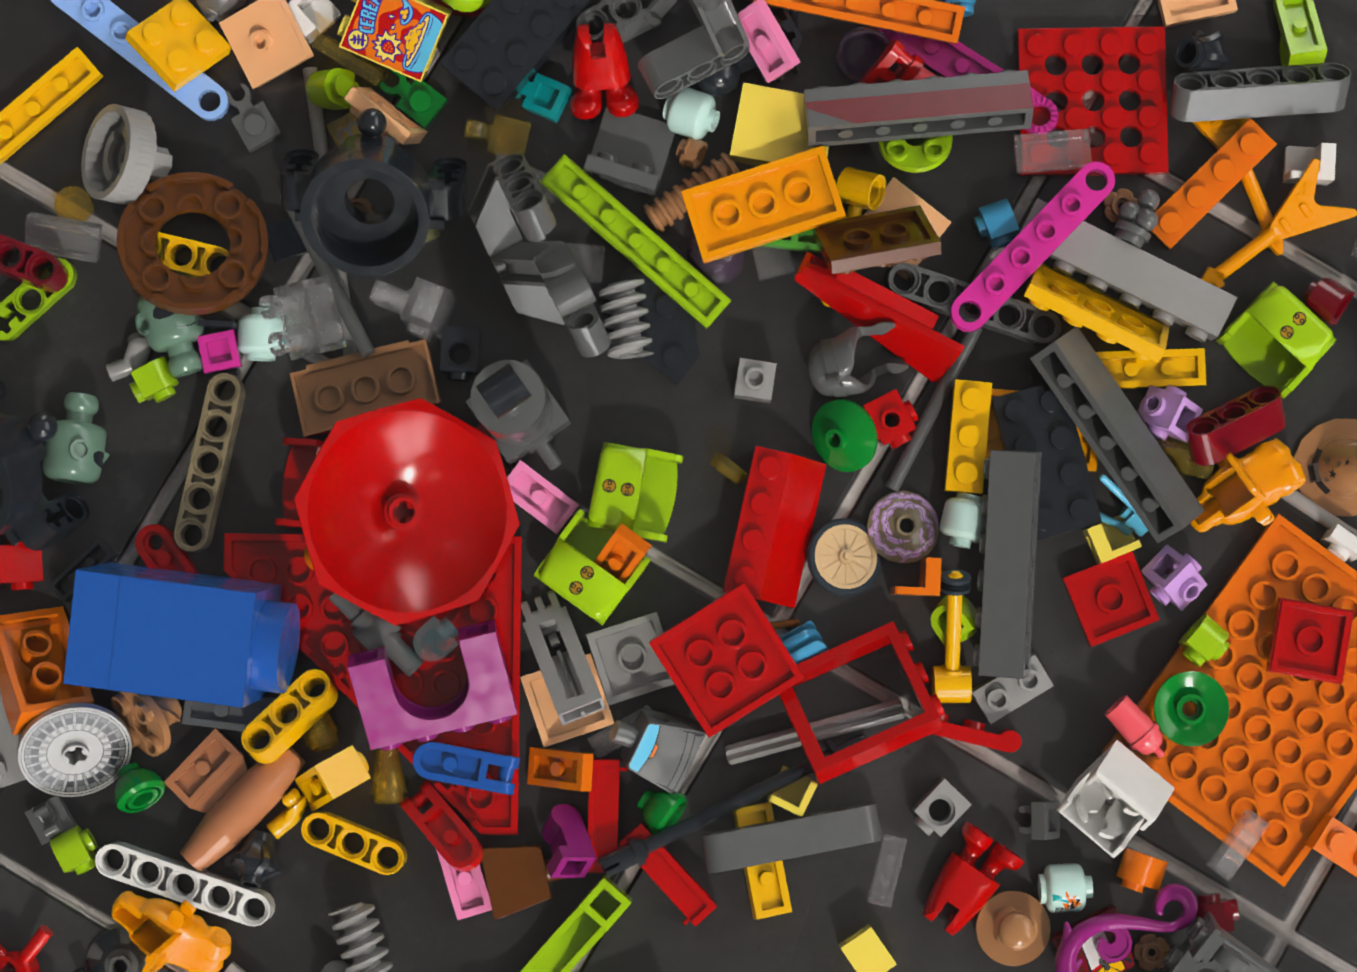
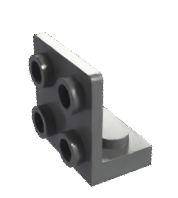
[584,107,675,197]

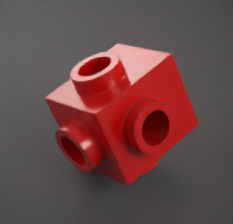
[862,389,918,450]

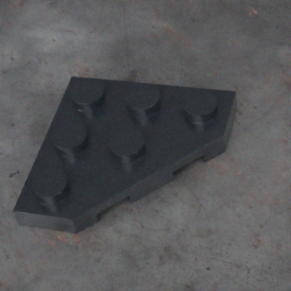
[596,230,700,385]

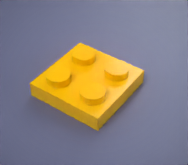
[125,0,231,92]

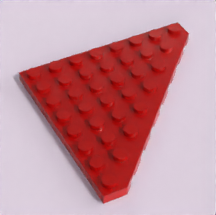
[224,533,522,835]

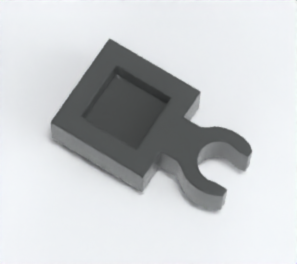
[226,83,282,153]

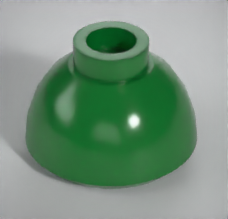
[114,763,166,813]
[637,789,687,835]

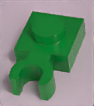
[379,70,448,130]

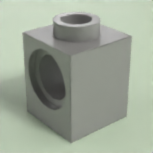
[734,358,777,404]
[911,777,972,837]

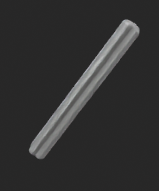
[725,699,905,765]

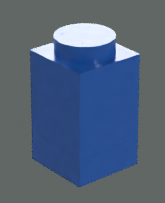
[63,562,300,708]

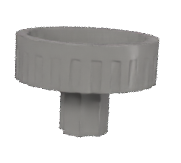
[81,104,173,205]

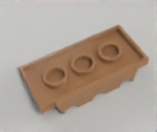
[290,339,442,439]

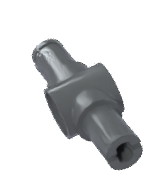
[329,593,424,677]

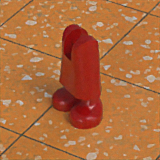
[569,23,639,120]
[922,821,1025,936]

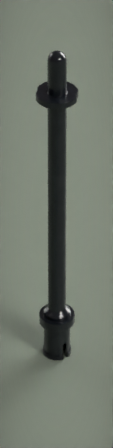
[597,733,868,879]

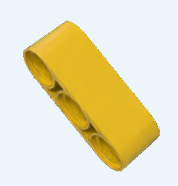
[156,232,229,278]
[241,669,338,764]
[301,810,407,875]

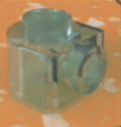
[413,616,460,661]

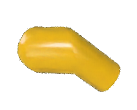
[266,788,308,839]

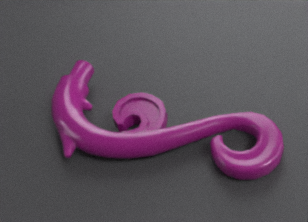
[1055,883,1198,972]

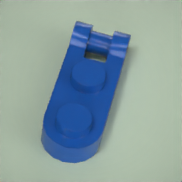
[413,742,520,795]

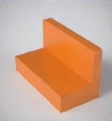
[890,557,942,597]

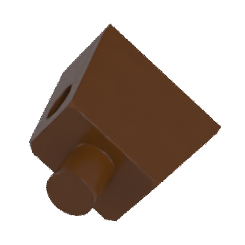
[482,844,565,920]

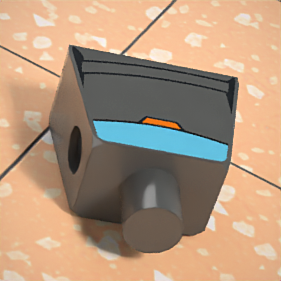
[609,709,706,794]

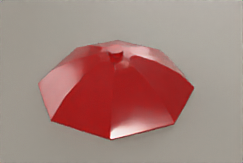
[294,398,520,626]

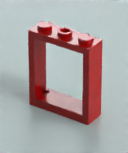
[779,621,945,784]

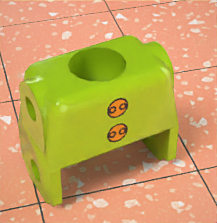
[1216,281,1337,399]
[587,442,683,543]
[533,509,651,626]

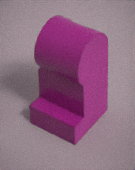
[541,804,596,878]

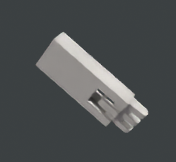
[521,590,606,726]

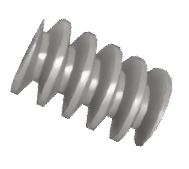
[599,279,654,359]
[327,902,393,972]

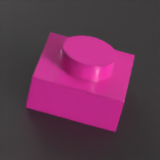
[197,329,243,374]

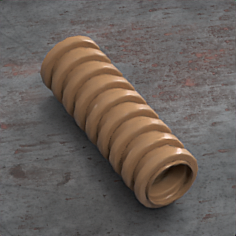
[643,152,740,233]

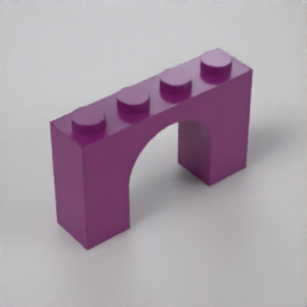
[348,619,517,751]

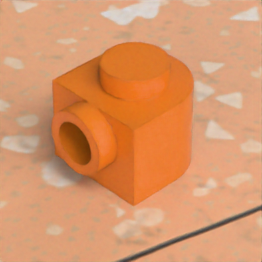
[1116,848,1168,893]

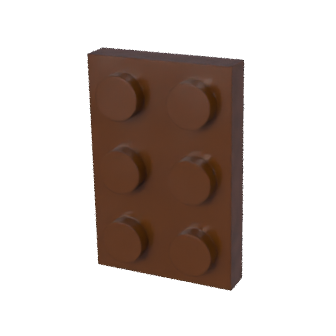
[813,205,941,274]

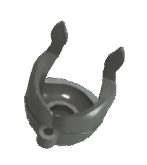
[808,321,908,398]

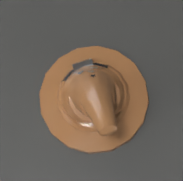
[1293,419,1357,517]

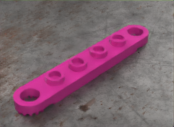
[869,26,1058,136]
[949,162,1115,332]

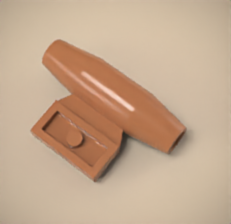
[164,728,306,872]

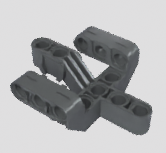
[576,0,750,99]
[467,153,611,358]

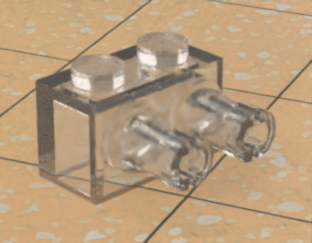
[259,275,347,361]
[369,277,457,342]

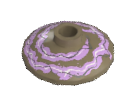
[866,491,940,564]

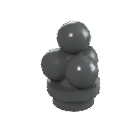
[1114,189,1160,249]

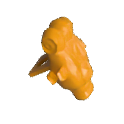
[1190,438,1306,532]
[111,891,231,972]

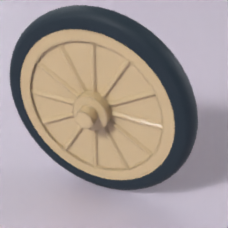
[807,518,882,596]

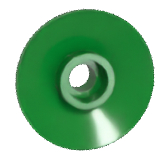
[812,399,878,472]
[1154,671,1229,747]

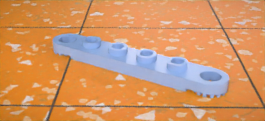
[51,0,230,121]

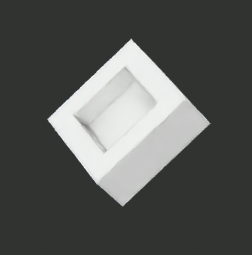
[1319,524,1357,563]

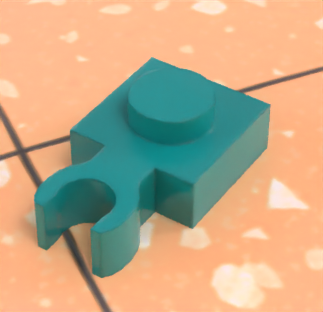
[515,73,573,123]

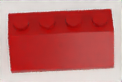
[722,446,827,608]

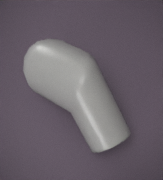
[106,332,151,382]

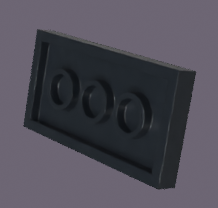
[991,384,1102,540]

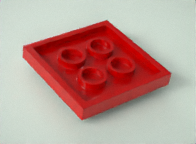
[649,582,804,738]

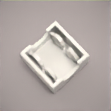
[1056,740,1175,858]

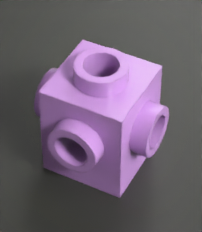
[1137,385,1203,443]
[1141,544,1207,611]

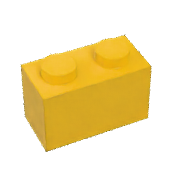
[294,745,371,812]

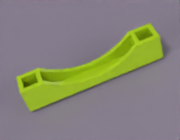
[520,874,632,972]

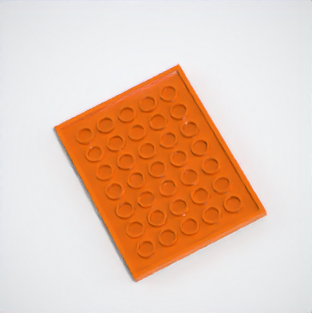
[1102,514,1357,887]

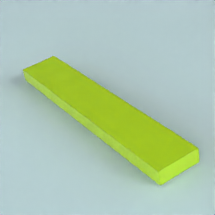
[540,154,731,329]

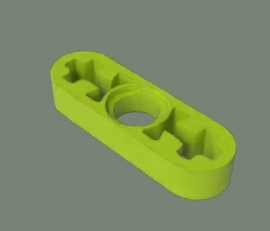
[0,258,77,342]

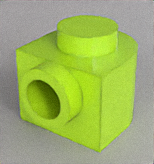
[306,68,359,110]
[129,356,179,403]
[931,595,977,646]
[1178,614,1230,667]
[50,825,98,875]

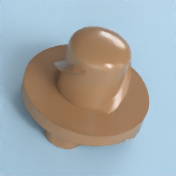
[110,691,182,757]
[975,890,1051,966]

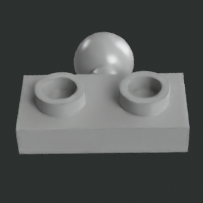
[972,653,1054,724]

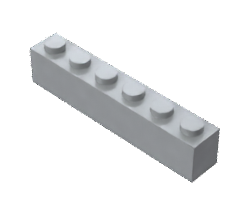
[1018,198,1238,342]

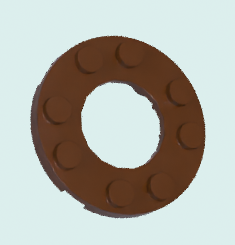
[117,172,268,315]

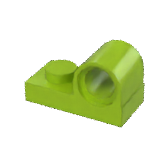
[1273,0,1328,66]

